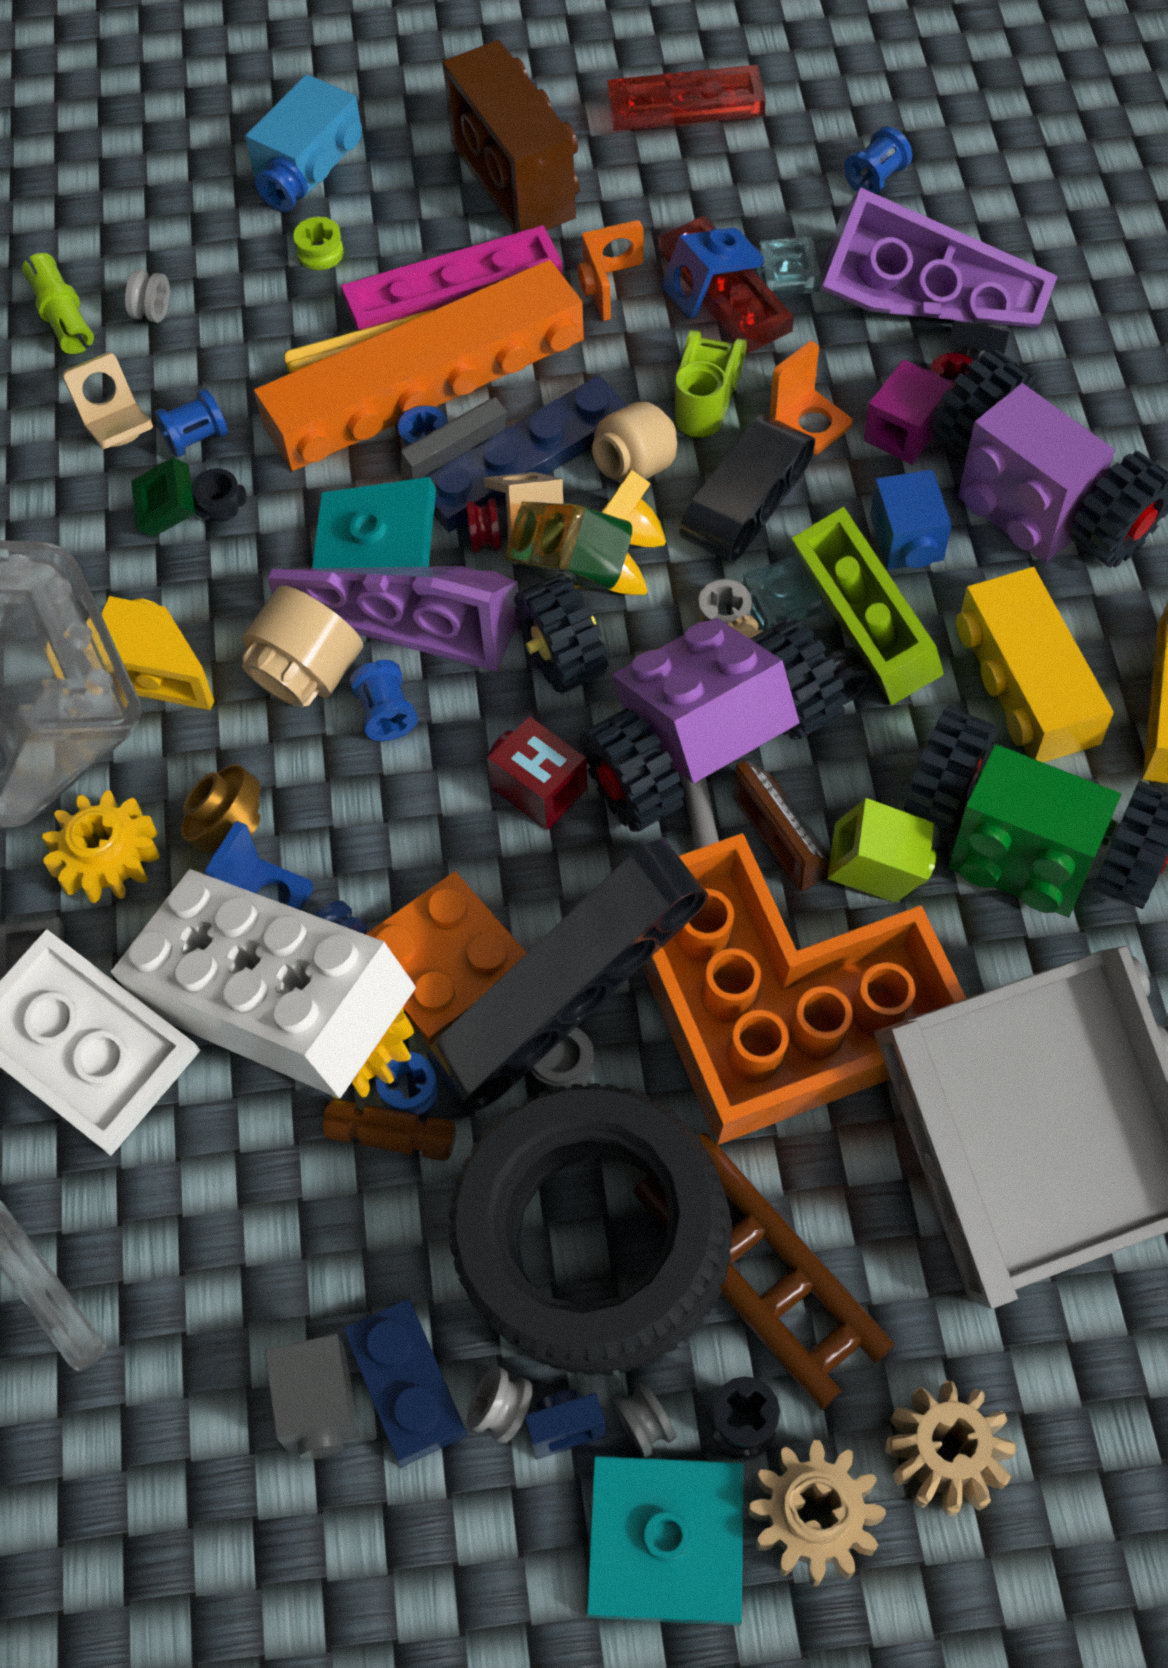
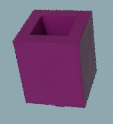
[863,359,953,465]

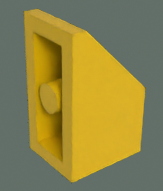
[83,596,214,711]

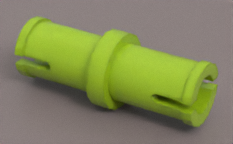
[22,253,94,354]

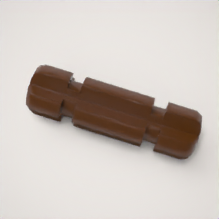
[322,1099,456,1161]

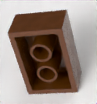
[443,39,580,233]

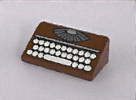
[733,760,830,891]

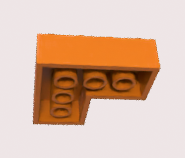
[642,833,966,1145]

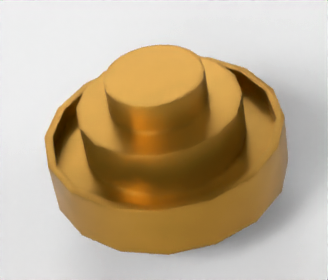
[181,764,261,853]

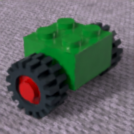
[903,706,1168,918]

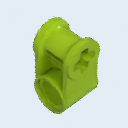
[674,329,747,438]

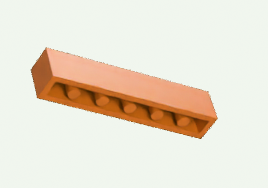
[254,259,584,472]

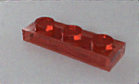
[607,65,766,131]
[659,215,794,354]

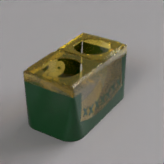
[504,501,632,590]

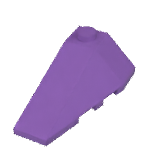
[820,187,1058,328]
[268,566,519,672]

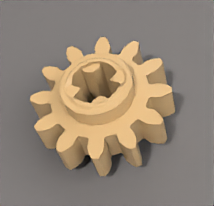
[748,1440,886,1586]

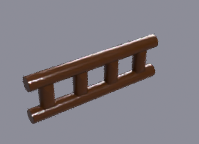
[633,1132,896,1411]

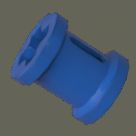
[844,126,913,194]
[154,388,228,458]
[349,659,418,742]

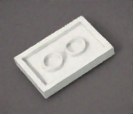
[0,929,200,1156]

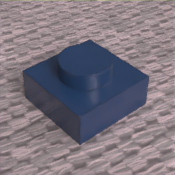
[524,1389,607,1460]

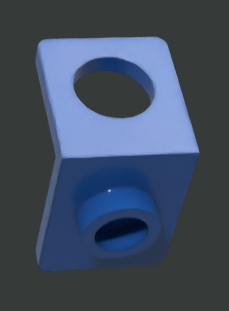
[662,228,764,318]
[205,821,313,910]

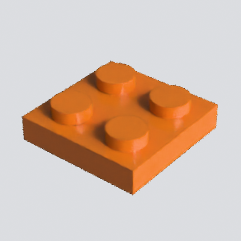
[365,871,527,1047]

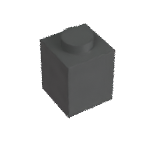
[265,1334,360,1459]

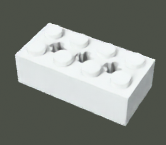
[111,869,416,1099]

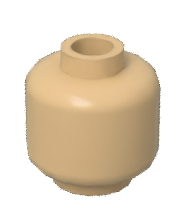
[592,401,677,484]

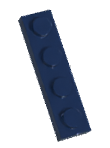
[423,375,628,533]

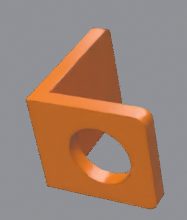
[577,220,644,321]
[769,340,853,455]

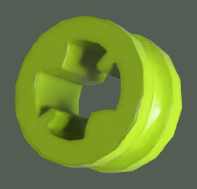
[293,216,344,271]

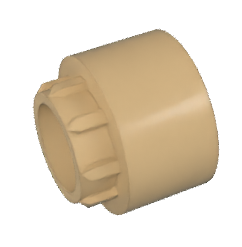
[242,585,364,707]

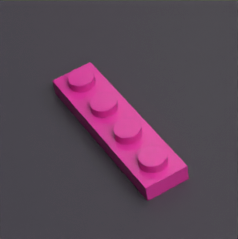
[341,225,563,330]

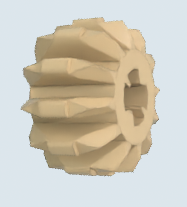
[885,1381,1016,1516]

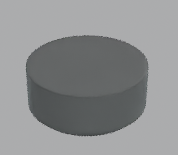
[529,1027,595,1093]

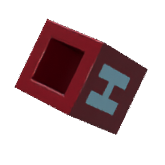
[487,716,588,830]

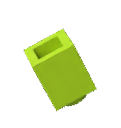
[827,798,936,903]

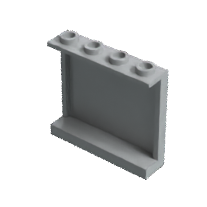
[873,946,1168,1309]

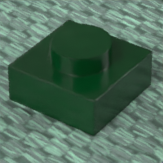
[131,457,195,538]

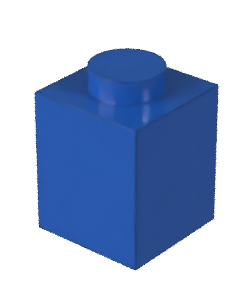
[870,469,952,570]

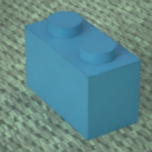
[245,74,363,199]

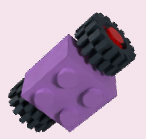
[932,350,1168,568]
[579,617,846,832]

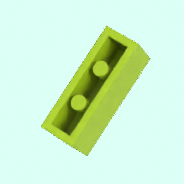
[791,507,944,706]

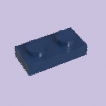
[343,1298,468,1468]

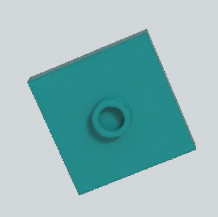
[312,477,436,568]
[587,1456,744,1626]

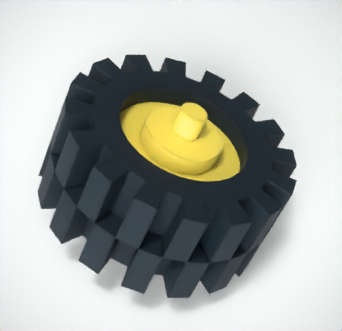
[514,573,608,694]

